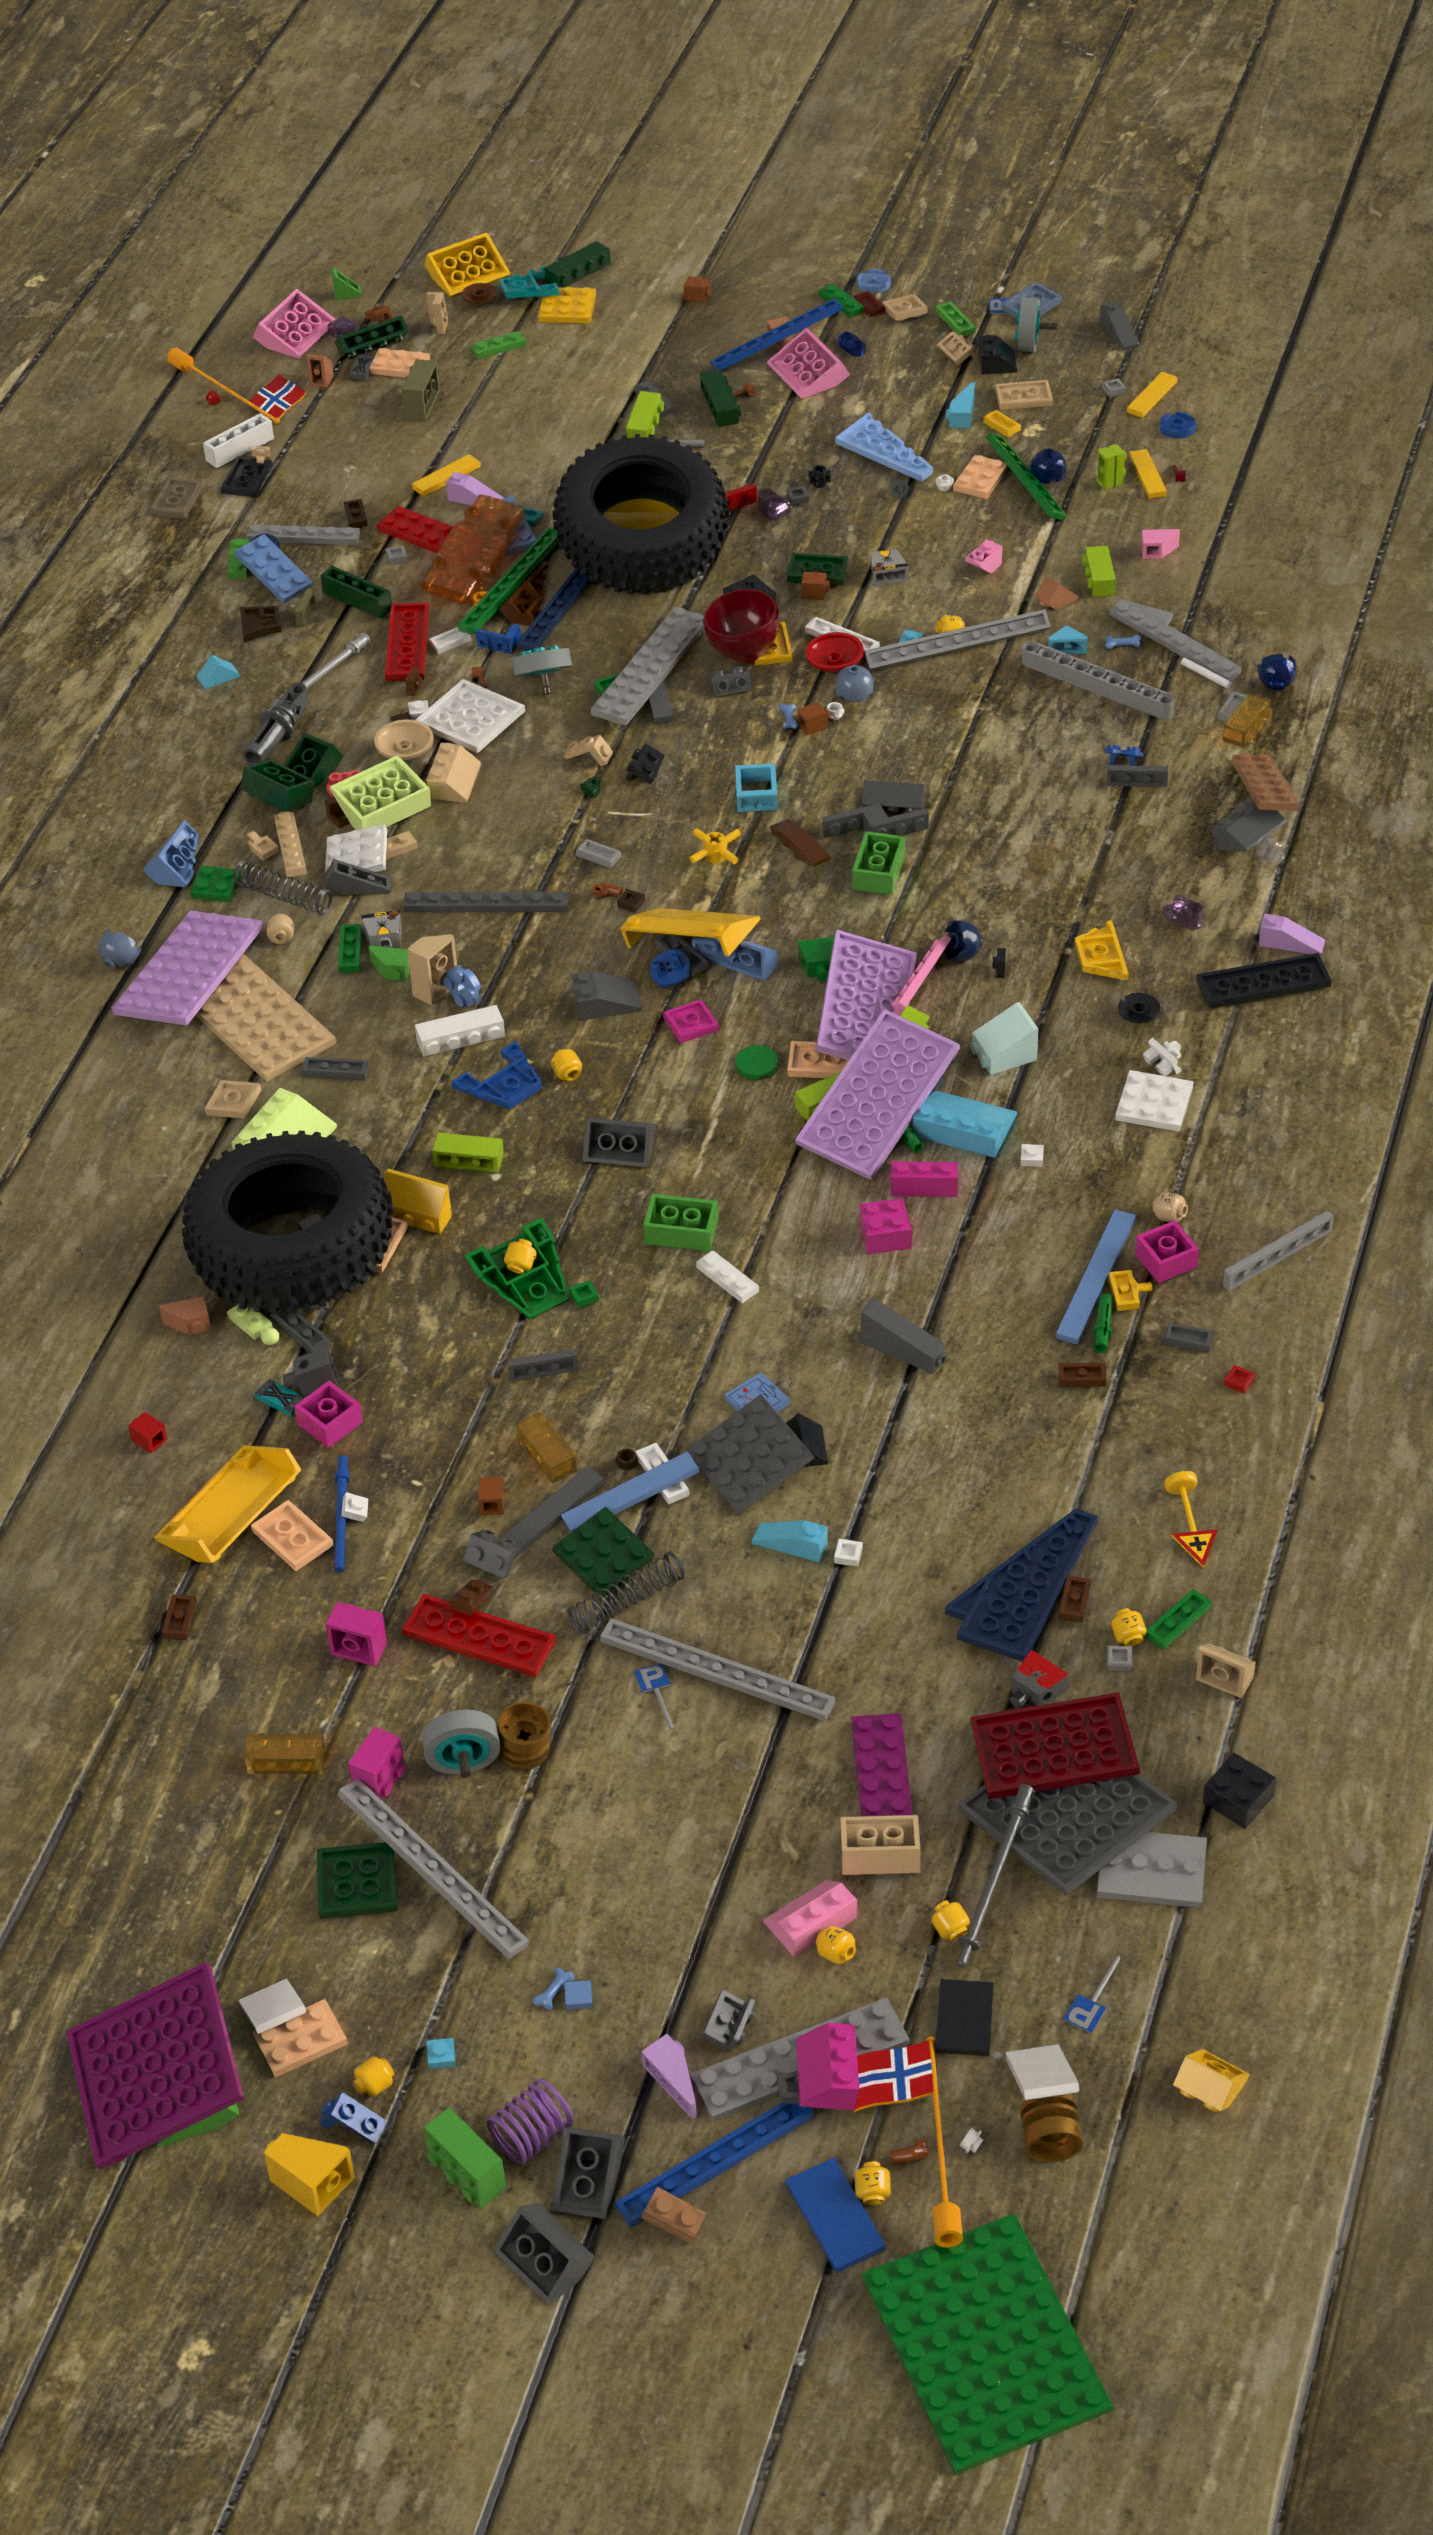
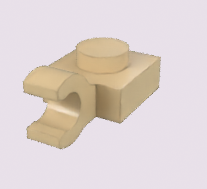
[252,446,270,464]
[246,831,279,861]

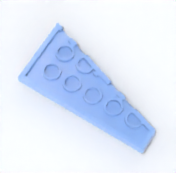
[835,412,933,482]

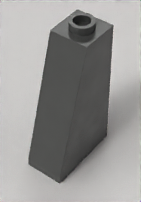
[861,1298,946,1374]

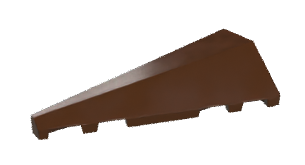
[499,560,549,626]

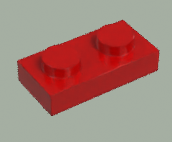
[725,483,757,511]

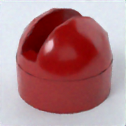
[206,389,221,405]

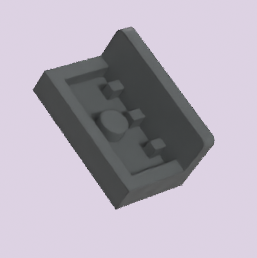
[707,666,752,697]
[463,1529,522,1578]
[700,1989,756,2052]

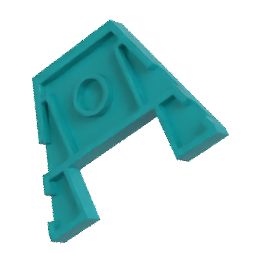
[499,265,560,299]

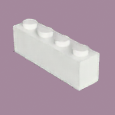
[203,413,274,468]
[415,1005,505,1057]

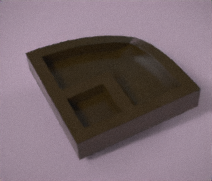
[240,606,281,642]

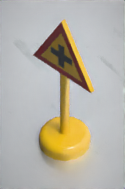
[1164,1471,1218,1568]

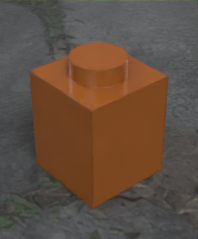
[684,276,711,303]
[802,572,830,600]
[797,702,829,736]
[478,1477,505,1515]

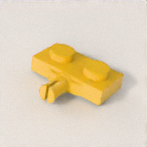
[1108,1270,1152,1311]

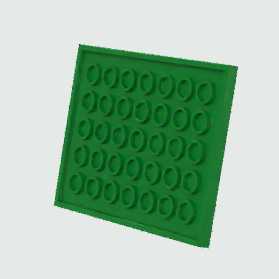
[861,2213,1113,2475]

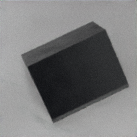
[786,1413,828,1467]

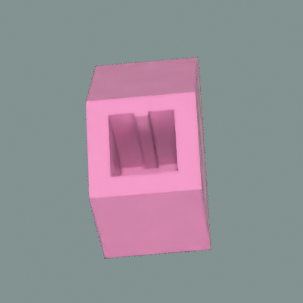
[1141,529,1180,559]
[965,540,1002,573]

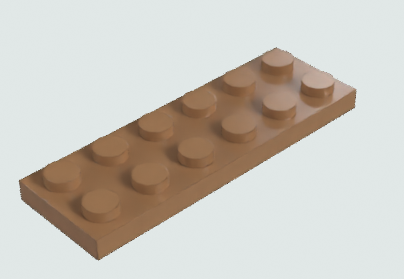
[1231,753,1300,811]

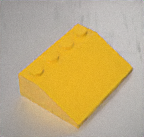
[424,232,511,297]

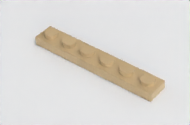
[274,811,307,877]

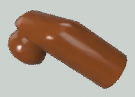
[592,882,623,898]
[890,2140,930,2165]

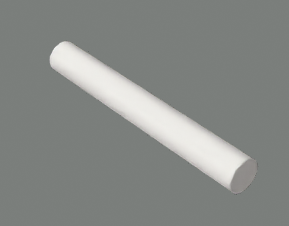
[1181,658,1232,689]

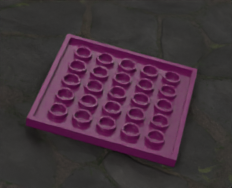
[66,1962,244,2170]

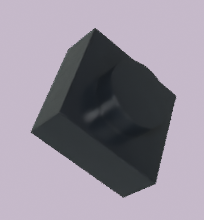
[992,948,1006,978]

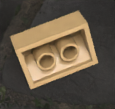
[426,743,481,803]
[407,934,457,1006]
[841,1815,920,1875]

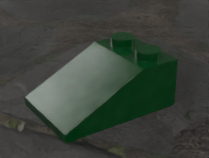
[284,733,343,789]

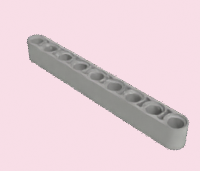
[1022,641,1175,719]

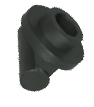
[890,480,910,498]

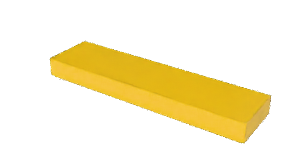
[1127,372,1177,418]
[1129,449,1167,499]
[412,454,481,497]

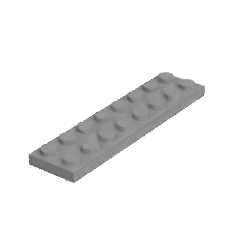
[691,1998,910,2122]

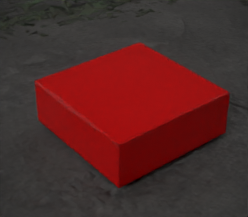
[1223,1365,1255,1394]

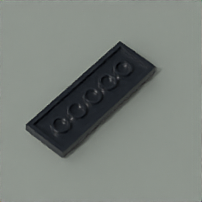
[1196,953,1332,1008]

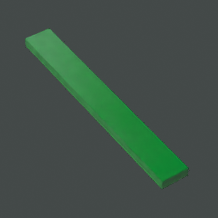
[986,433,1066,521]

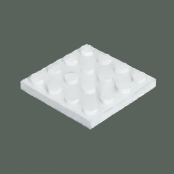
[416,679,525,753]

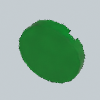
[735,1045,778,1080]

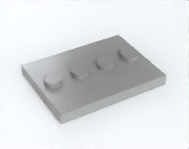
[1097,1832,1207,1908]

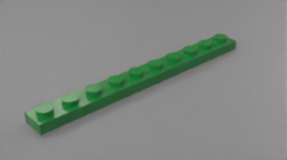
[457,527,559,634]

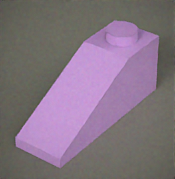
[446,472,504,507]
[1259,914,1325,956]
[641,2034,697,2120]

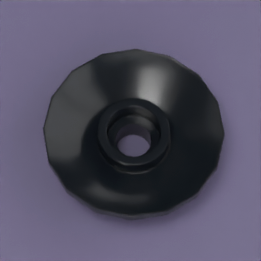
[1118,993,1161,1024]

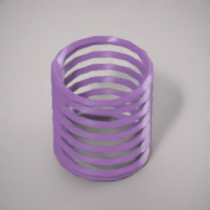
[487,2078,573,2165]

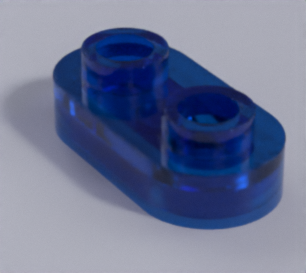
[838,332,866,357]

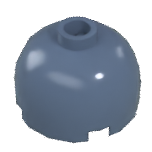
[835,665,874,702]
[98,929,141,969]

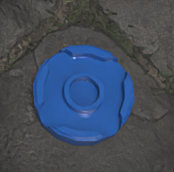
[1160,412,1196,438]

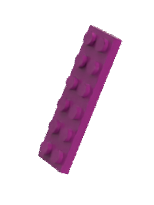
[851,1713,913,1817]

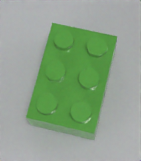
[852,831,905,895]
[643,1194,719,1252]
[424,2107,506,2208]

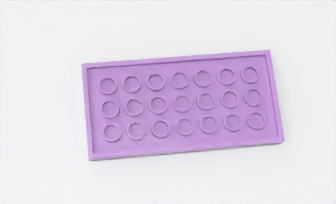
[112,911,264,1026]
[815,930,917,1060]
[795,1009,960,1180]

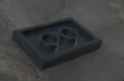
[221,456,272,497]
[936,1979,994,2056]

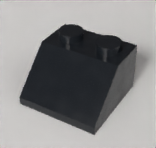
[979,335,1017,374]

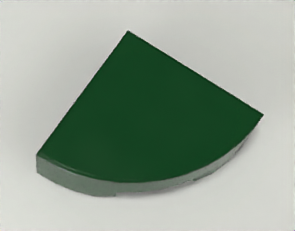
[580,776,600,799]

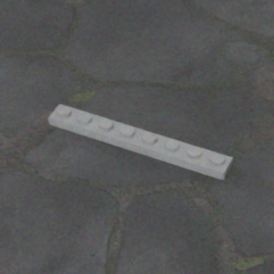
[1109,599,1242,681]

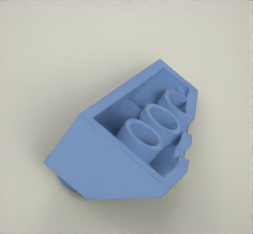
[143,820,199,887]
[692,937,778,981]

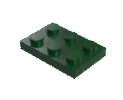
[787,553,848,586]

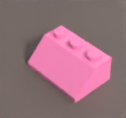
[763,1880,857,1958]

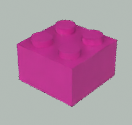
[859,1198,912,1254]
[1135,1220,1199,1283]
[294,1380,363,1448]
[325,1602,387,1667]
[348,1727,406,1800]

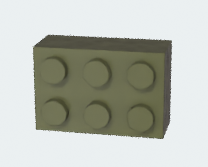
[400,359,440,421]

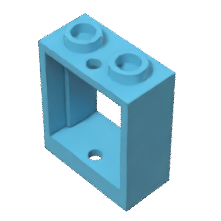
[735,764,778,812]

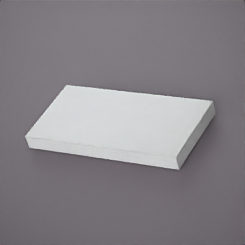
[1005,2044,1079,2100]

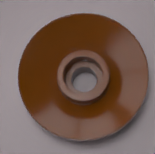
[462,283,497,304]

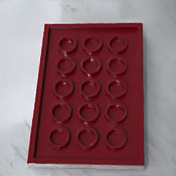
[970,1692,1140,1799]

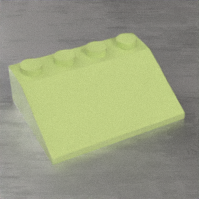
[330,755,431,830]
[232,1088,337,1150]

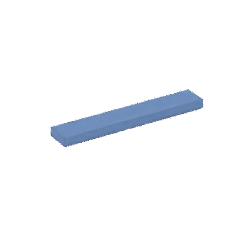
[561,1451,699,1533]

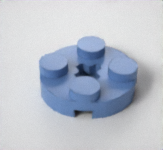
[443,965,481,1007]

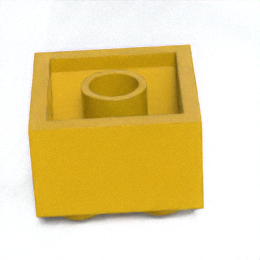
[1173,2049,1250,2112]

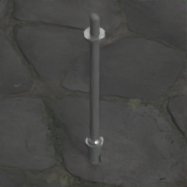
[957,1784,1035,1968]

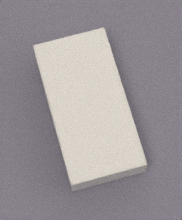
[428,627,471,654]

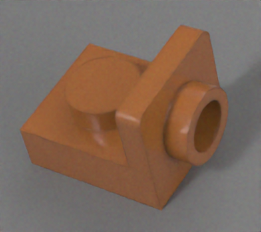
[364,305,393,323]

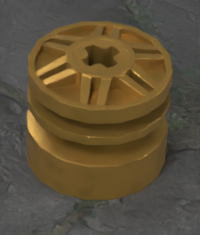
[498,1701,551,1770]
[1020,2094,1083,2163]

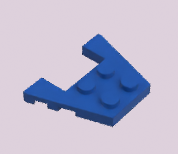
[451,1041,542,1110]

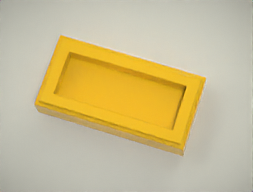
[983,410,1021,437]

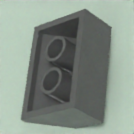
[862,780,927,813]
[1211,798,1287,852]
[583,1118,656,1167]
[493,2203,595,2305]

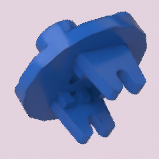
[1103,745,1143,766]
[650,949,690,988]

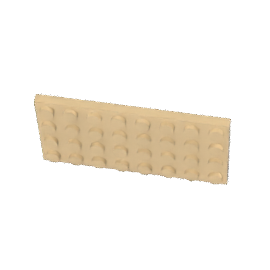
[195,953,336,1082]

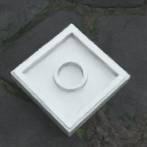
[238,1979,306,2034]

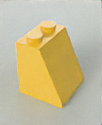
[263,2133,355,2216]

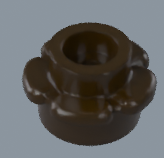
[615,1449,638,1470]

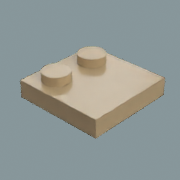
[882,294,928,321]
[204,1080,262,1119]

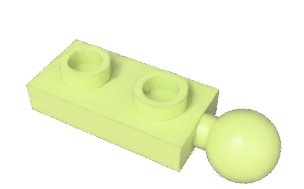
[227,1304,279,1345]

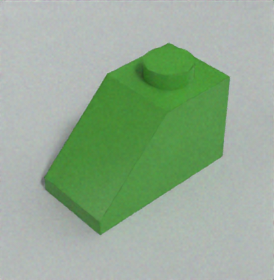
[369,945,410,982]

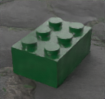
[241,759,315,812]

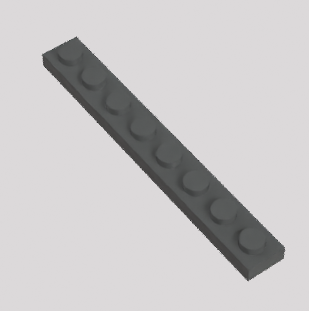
[403,892,569,912]

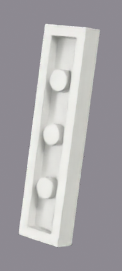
[805,617,880,656]

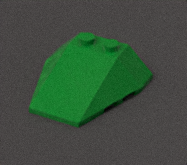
[464,1217,569,1320]

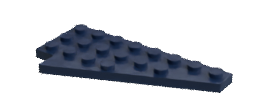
[945,1509,1098,1662]

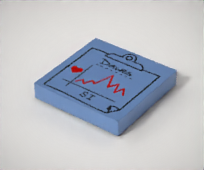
[724,1373,790,1412]

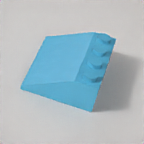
[913,1091,1017,1158]

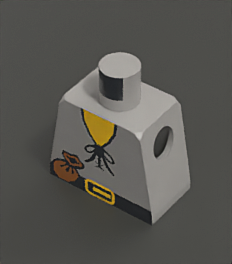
[871,547,908,587]
[361,910,402,948]

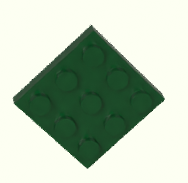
[552,1506,655,1598]
[317,1842,398,1919]

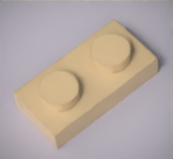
[386,831,418,859]

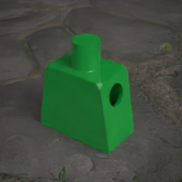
[798,937,834,982]

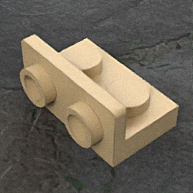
[426,292,448,334]
[937,331,977,366]

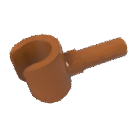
[732,383,757,397]
[472,667,487,689]

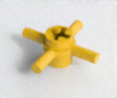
[689,828,741,864]

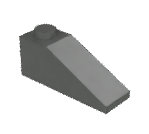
[1100,301,1139,350]
[324,859,390,895]

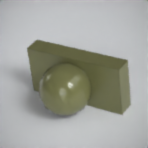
[287,588,316,627]

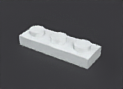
[696,1251,759,1303]
[635,1443,690,1505]

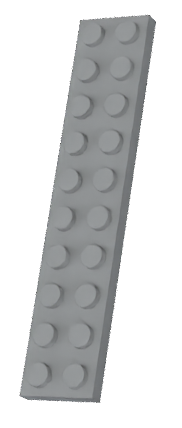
[591,607,704,726]

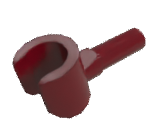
[1172,465,1186,481]

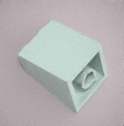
[970,1002,1038,1075]

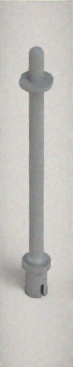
[267,633,370,711]

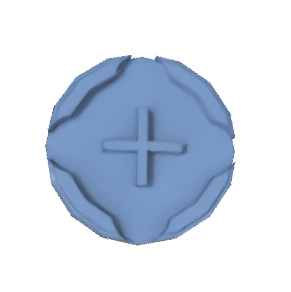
[857,269,891,293]

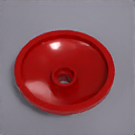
[805,632,864,672]

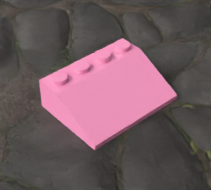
[253,289,338,359]
[767,328,850,399]

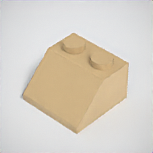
[1196,1644,1255,1698]

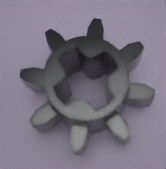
[809,465,831,488]

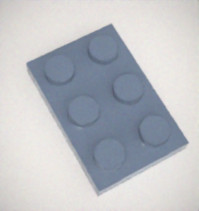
[1001,282,1062,318]

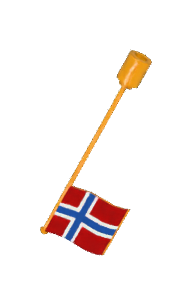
[167,347,306,424]
[854,2036,963,2248]

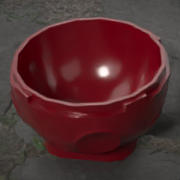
[702,589,780,663]

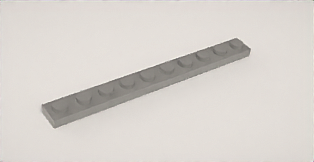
[863,609,1051,671]
[600,1618,835,1721]
[338,1778,529,1959]

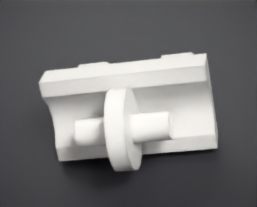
[1143,1038,1182,1076]

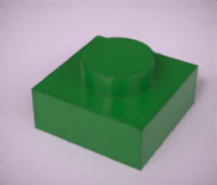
[569,1280,599,1308]

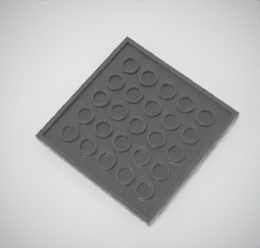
[958,1774,1177,1896]

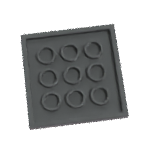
[686,1394,814,1515]

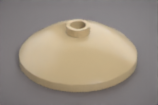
[374,720,434,761]

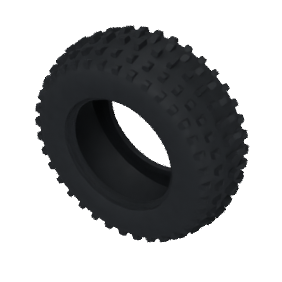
[552,434,729,595]
[182,1130,394,1314]

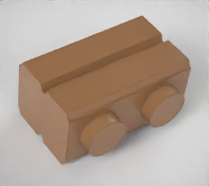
[640,2187,706,2244]

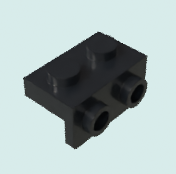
[625,743,665,785]

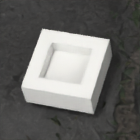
[408,700,429,720]
[1021,1144,1044,1167]
[341,1492,368,1523]
[834,1539,863,1567]

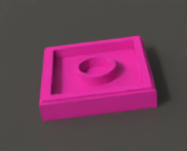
[663,999,719,1043]

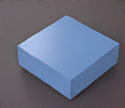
[564,1980,593,2010]

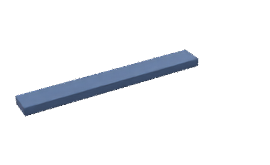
[1056,1209,1136,1345]

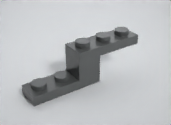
[822,803,929,837]

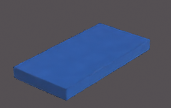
[785,2158,886,2273]

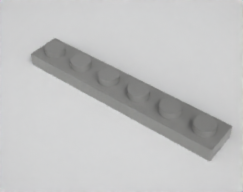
[247,524,360,545]
[1223,1211,1334,1291]

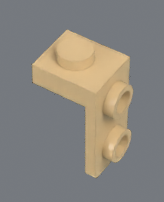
[564,735,613,766]

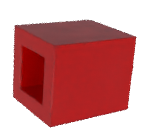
[128,1412,168,1454]

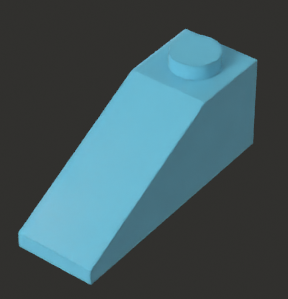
[946,382,975,429]
[752,1520,828,1563]

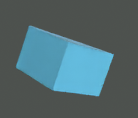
[1048,625,1088,655]
[197,655,240,689]

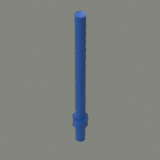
[334,1455,349,1573]

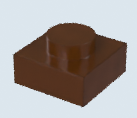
[405,668,422,696]

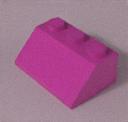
[891,1161,958,1197]
[796,2023,859,2110]

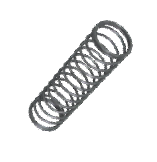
[234,860,333,915]
[567,1551,685,1634]

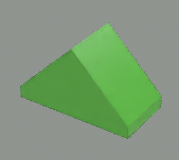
[331,268,362,300]

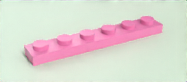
[891,934,951,1016]

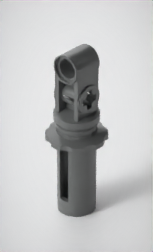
[242,682,309,765]

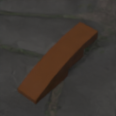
[770,819,831,867]

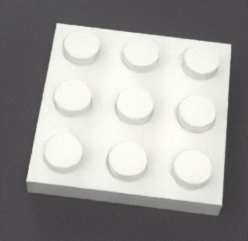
[325,824,387,873]
[1115,1070,1194,1132]

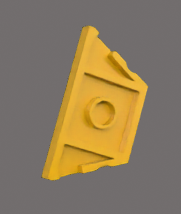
[1075,920,1129,980]

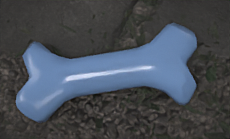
[1105,634,1141,649]
[779,704,799,729]
[533,1968,574,2010]

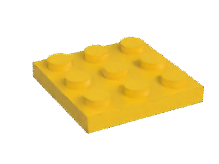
[538,287,596,323]

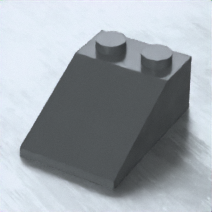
[572,971,642,1021]
[552,2127,625,2219]

